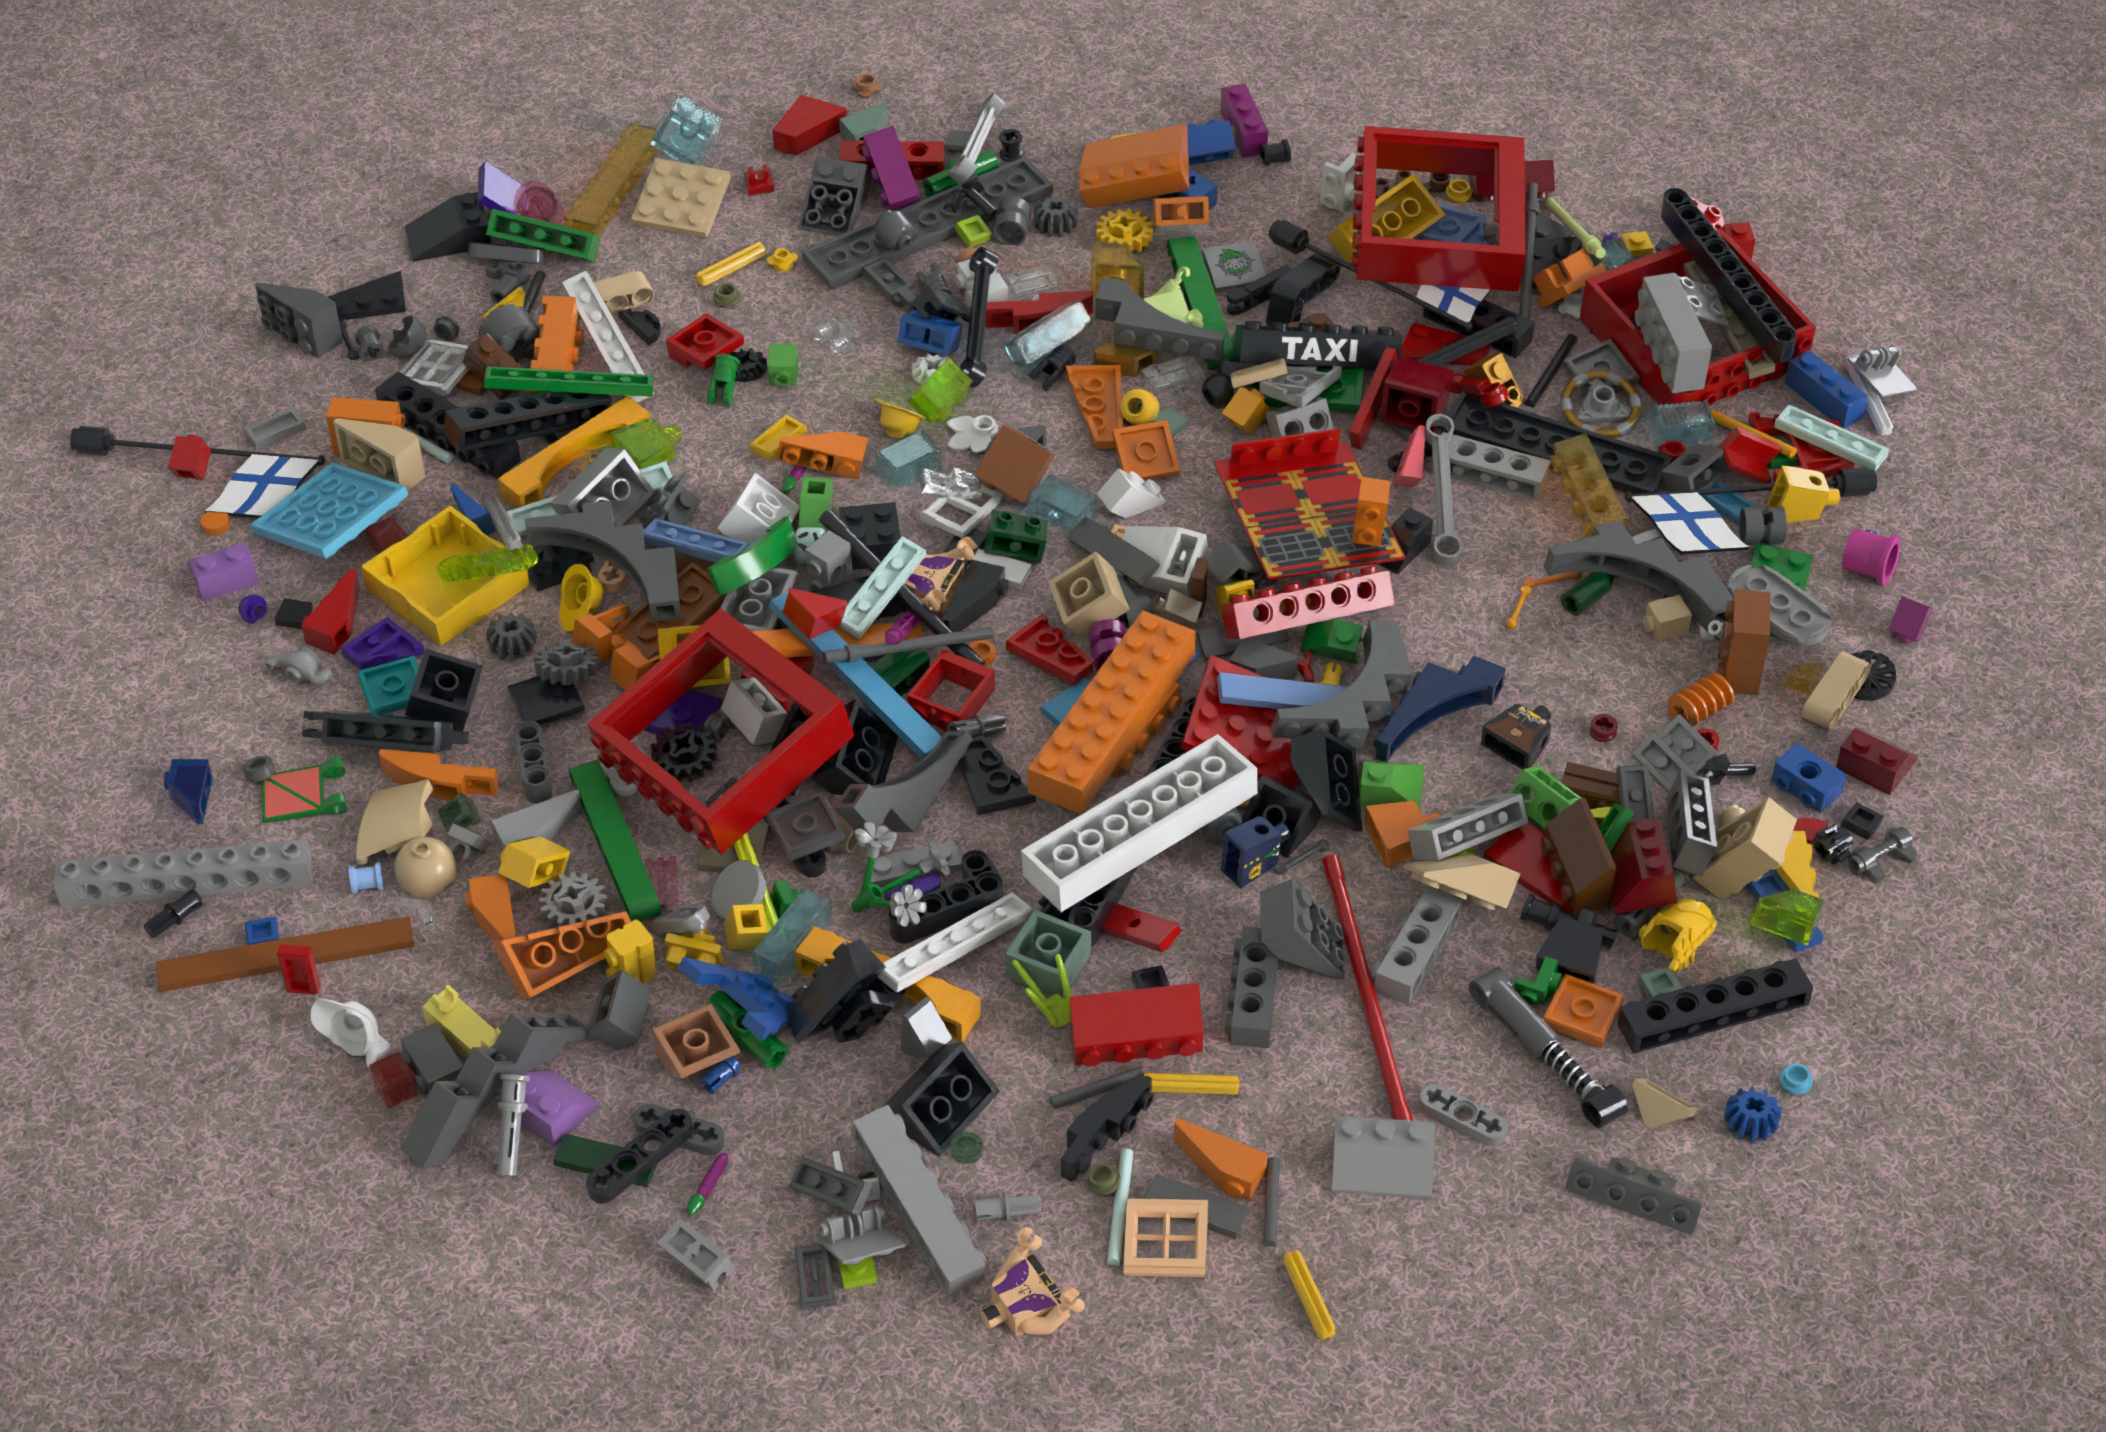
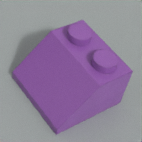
[187,542,259,601]
[521,1070,599,1147]

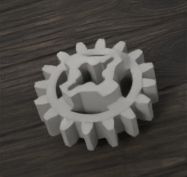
[539,872,608,928]

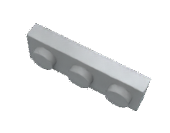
[864,841,961,887]

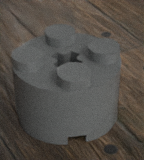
[479,304,539,363]

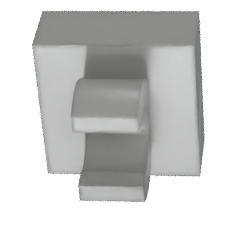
[448,823,490,862]

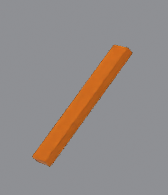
[752,622,925,658]

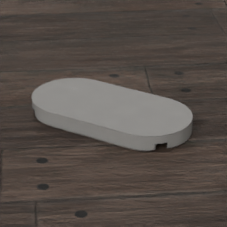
[1727,565,1830,646]

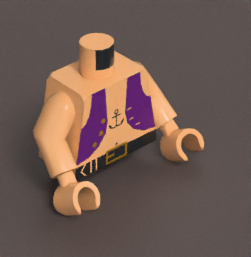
[904,537,977,617]
[980,1227,1085,1336]

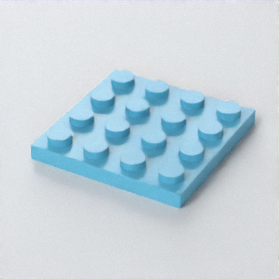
[250,462,408,559]

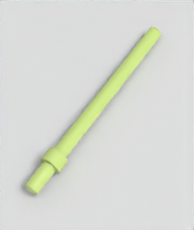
[1544,197,1606,259]

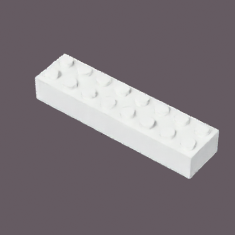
[1021,734,1258,912]

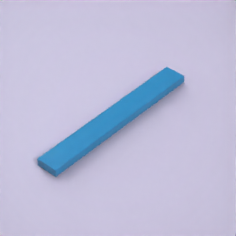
[768,592,942,760]

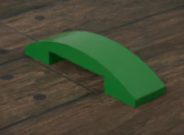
[707,516,797,595]

